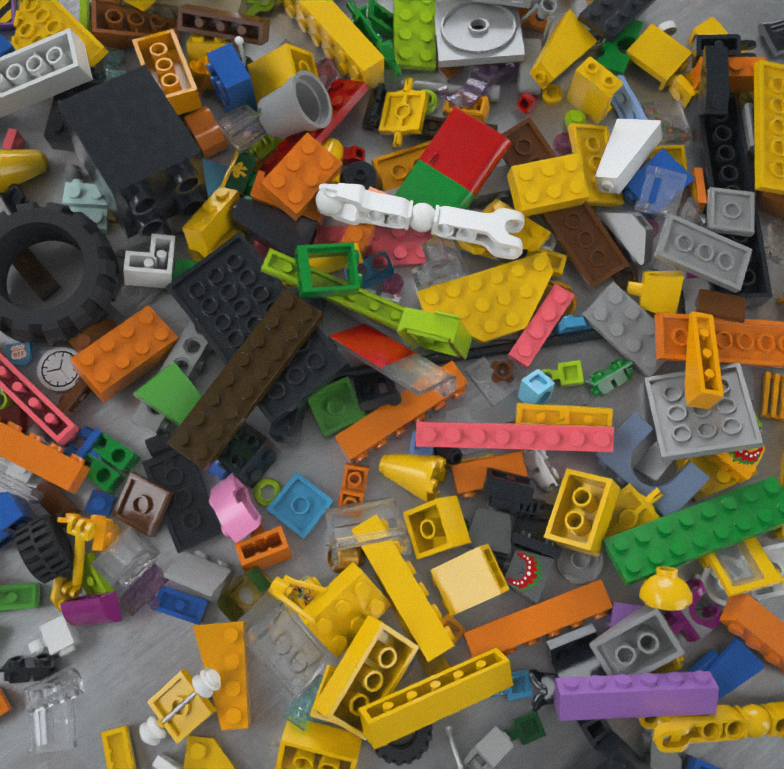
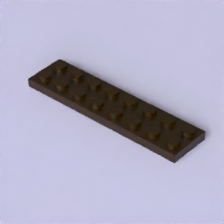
[166,289,324,472]

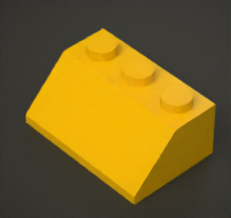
[276,716,362,769]

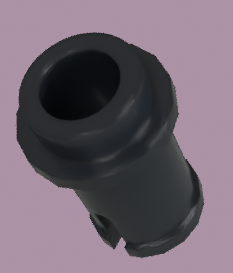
[434,447,463,465]

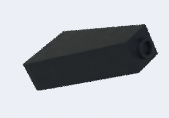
[231,197,318,259]

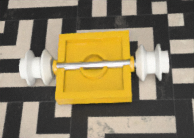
[139,668,221,746]

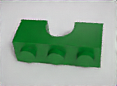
[597,20,643,77]

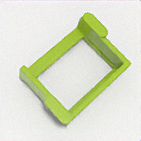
[397,307,472,360]

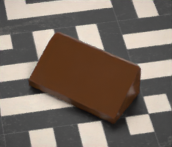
[695,289,746,323]
[31,478,82,528]

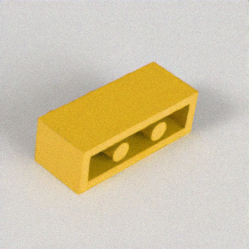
[182,187,240,254]

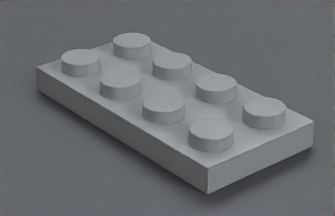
[654,213,753,293]
[581,281,665,377]

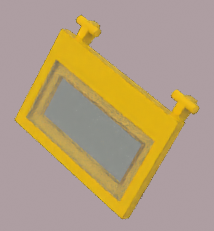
[698,537,784,597]

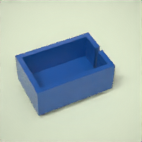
[206,43,258,125]

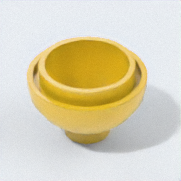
[639,566,693,610]

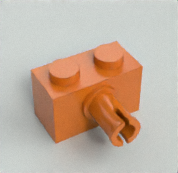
[234,521,293,572]

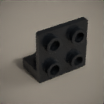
[511,516,562,561]

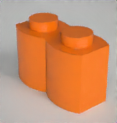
[184,106,229,158]

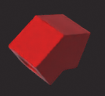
[516,92,538,116]
[343,145,365,166]

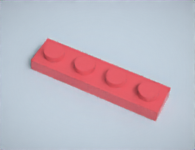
[507,283,575,369]

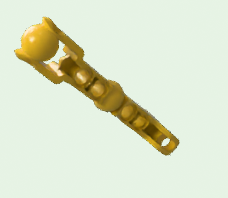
[636,701,784,753]

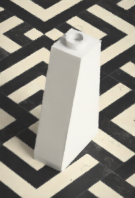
[595,119,662,194]

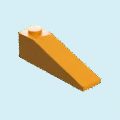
[684,311,724,410]

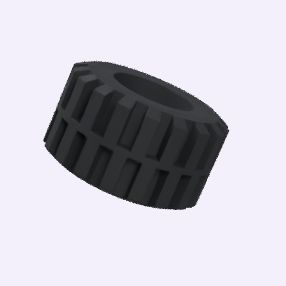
[15,514,74,584]
[370,724,433,766]

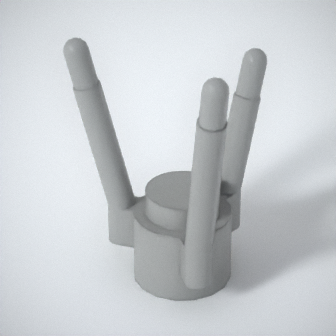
[520,0,557,43]

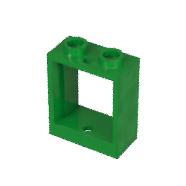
[294,242,363,299]

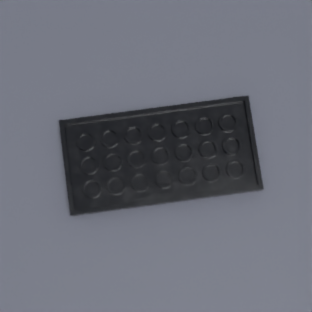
[166,232,350,426]

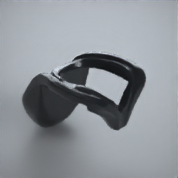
[528,669,558,711]

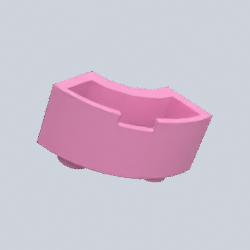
[209,473,262,543]

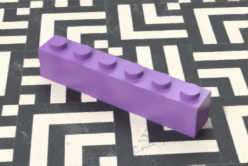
[554,671,719,721]

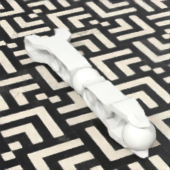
[316,183,525,259]

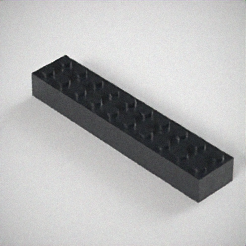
[687,93,773,307]

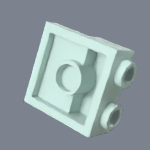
[62,179,112,233]

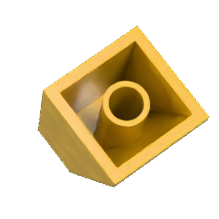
[247,43,319,106]

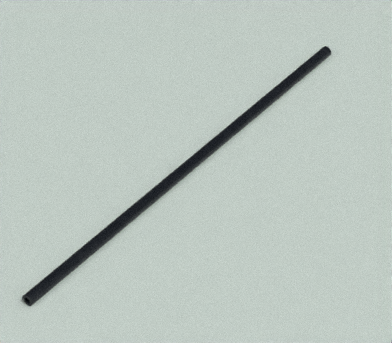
[330,329,605,382]

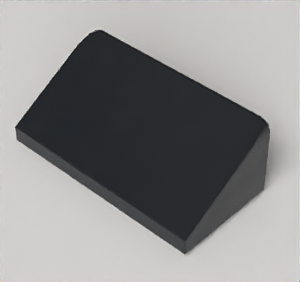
[483,467,534,505]

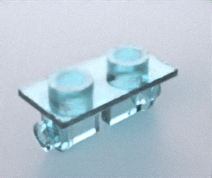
[283,675,323,731]

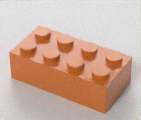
[70,305,178,403]

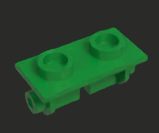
[584,359,634,397]

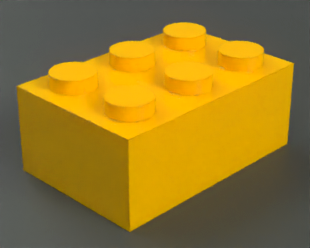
[507,153,589,217]
[544,468,620,558]
[297,562,392,658]

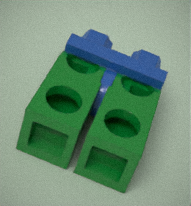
[63,426,141,495]

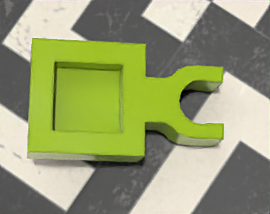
[542,360,584,388]

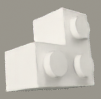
[123,234,175,289]

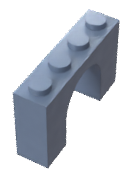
[596,412,710,517]

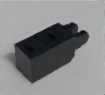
[692,34,756,68]

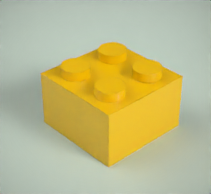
[403,495,471,560]

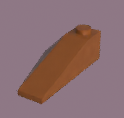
[91,0,181,50]

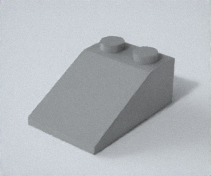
[163,550,235,599]
[589,605,685,676]

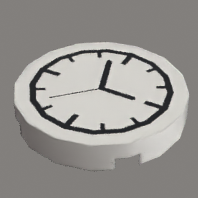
[37,347,79,393]

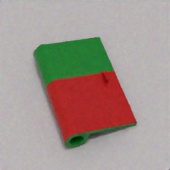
[394,107,512,210]

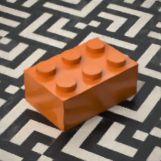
[261,133,343,221]

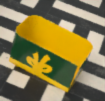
[220,151,262,198]

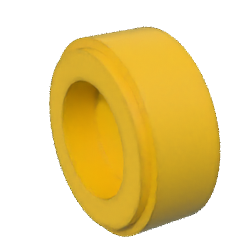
[541,84,564,107]

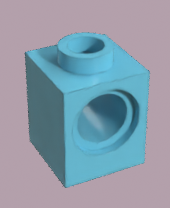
[517,369,555,404]

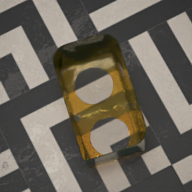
[217,565,273,622]

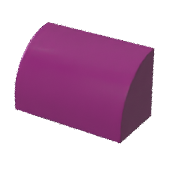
[60,591,122,627]

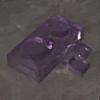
[119,563,169,616]

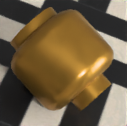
[327,541,365,573]

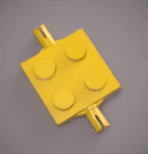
[378,77,429,148]
[605,483,664,538]

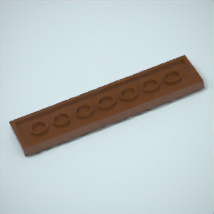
[502,117,629,290]

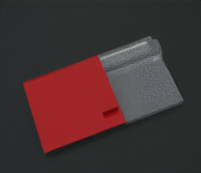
[328,323,457,397]

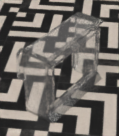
[323,496,413,566]

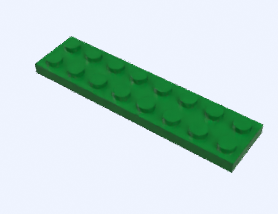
[602,476,784,587]

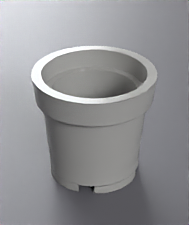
[258,70,332,139]

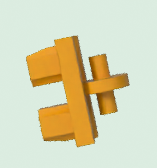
[188,49,215,94]

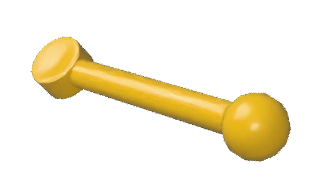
[446,454,494,468]

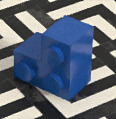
[0,491,38,549]

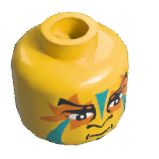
[289,576,323,609]

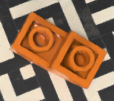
[337,462,370,517]

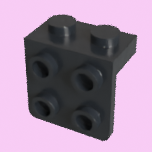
[217,422,282,489]
[546,623,608,678]

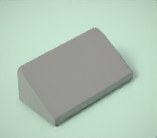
[633,440,674,484]

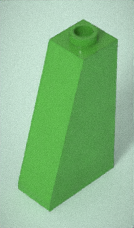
[132,362,202,426]

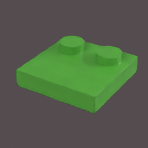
[307,376,366,439]

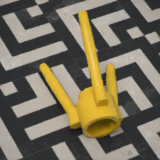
[267,575,328,623]

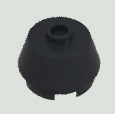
[340,161,382,191]

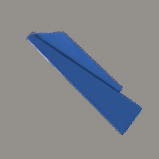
[686,637,765,700]

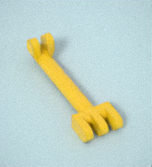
[61,515,95,599]

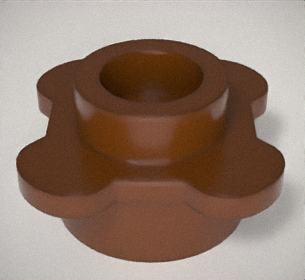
[491,360,514,383]

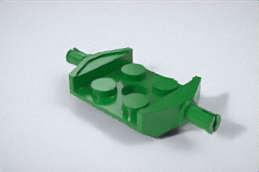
[346,0,403,78]

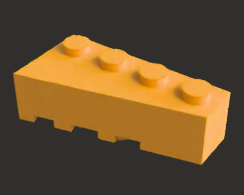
[193,621,252,730]

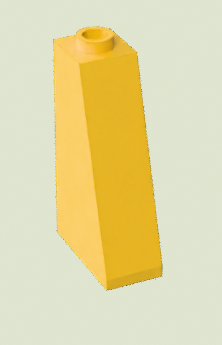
[529,9,598,90]

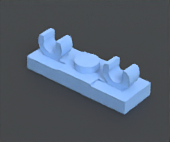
[611,75,648,120]

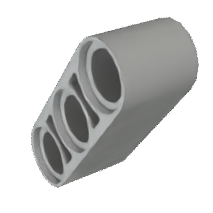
[517,38,541,95]

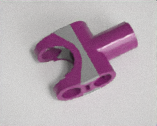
[663,579,723,642]

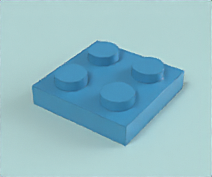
[266,472,334,540]

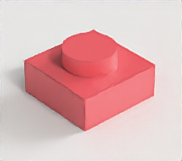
[2,128,25,149]

